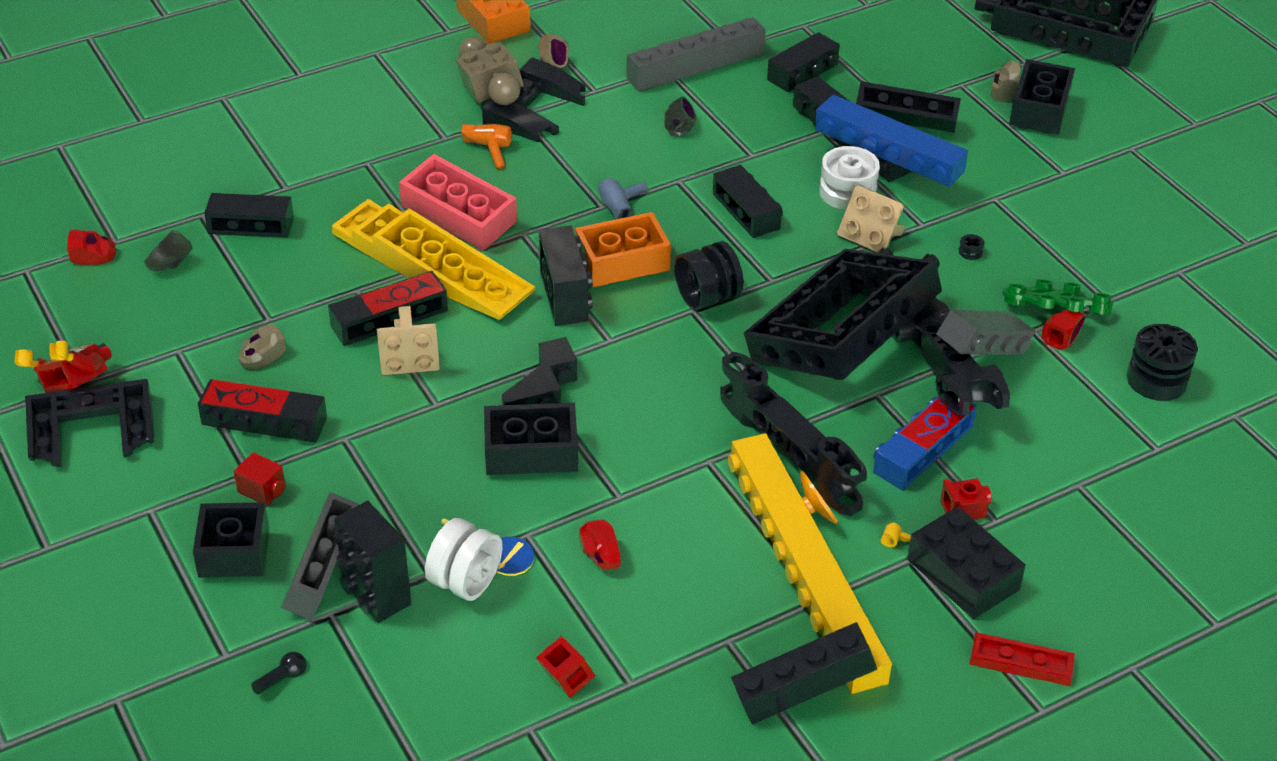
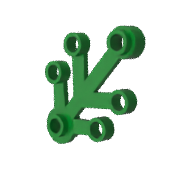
[1002,279,1113,315]

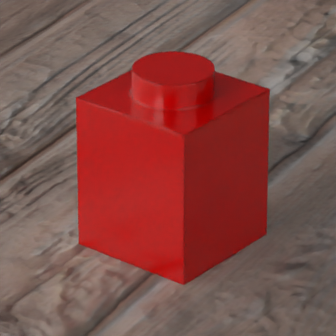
[233,452,286,506]

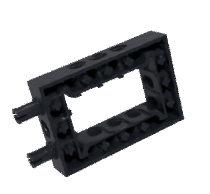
[974,0,1158,67]
[744,247,942,380]

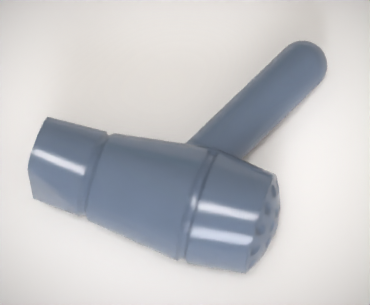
[598,178,647,219]

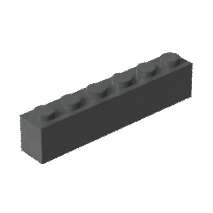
[627,17,766,92]

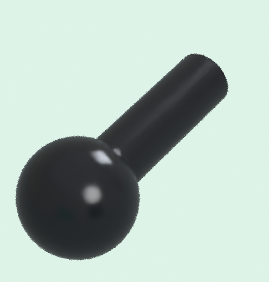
[251,651,307,695]

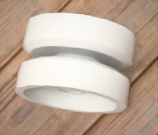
[819,146,880,210]
[425,518,503,601]

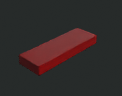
[969,632,1075,686]

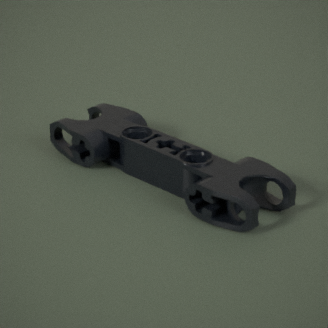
[892,297,1010,416]
[720,352,867,516]

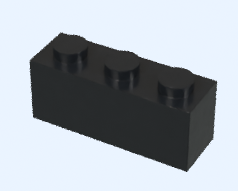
[767,32,840,92]
[713,165,783,238]
[204,193,294,238]

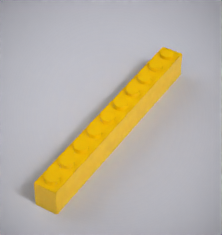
[728,433,892,694]

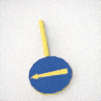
[441,518,534,576]

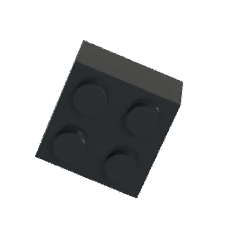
[193,502,269,578]

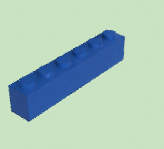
[815,95,968,187]

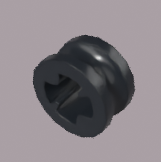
[959,234,985,260]

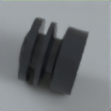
[674,240,744,310]
[1126,324,1198,401]

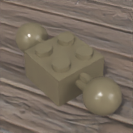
[455,37,524,105]

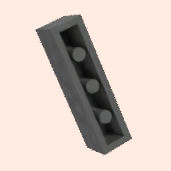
[936,309,1036,355]
[281,492,359,620]

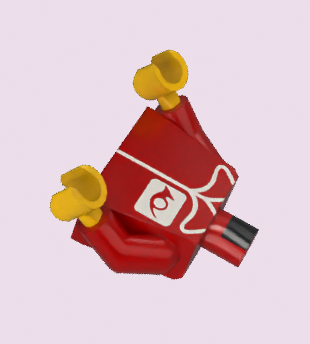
[14,341,112,393]

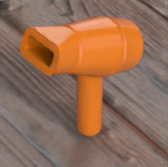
[461,124,512,170]

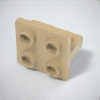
[837,185,905,252]
[377,306,439,375]

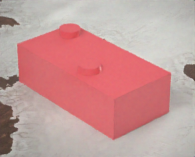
[399,154,517,251]

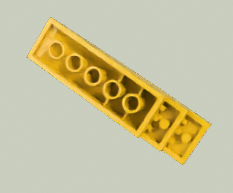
[332,199,536,320]

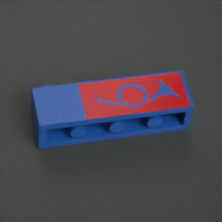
[873,397,977,491]

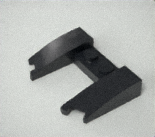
[482,57,586,142]
[25,379,154,467]

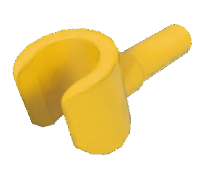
[880,523,911,547]

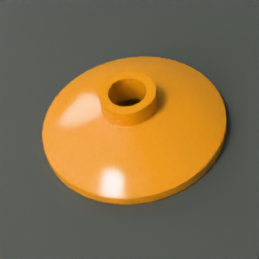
[800,471,838,524]

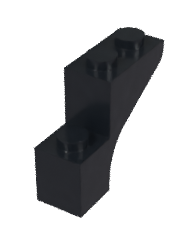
[502,337,577,405]

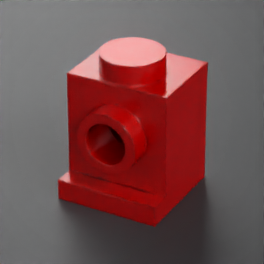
[940,478,992,519]
[536,636,595,698]

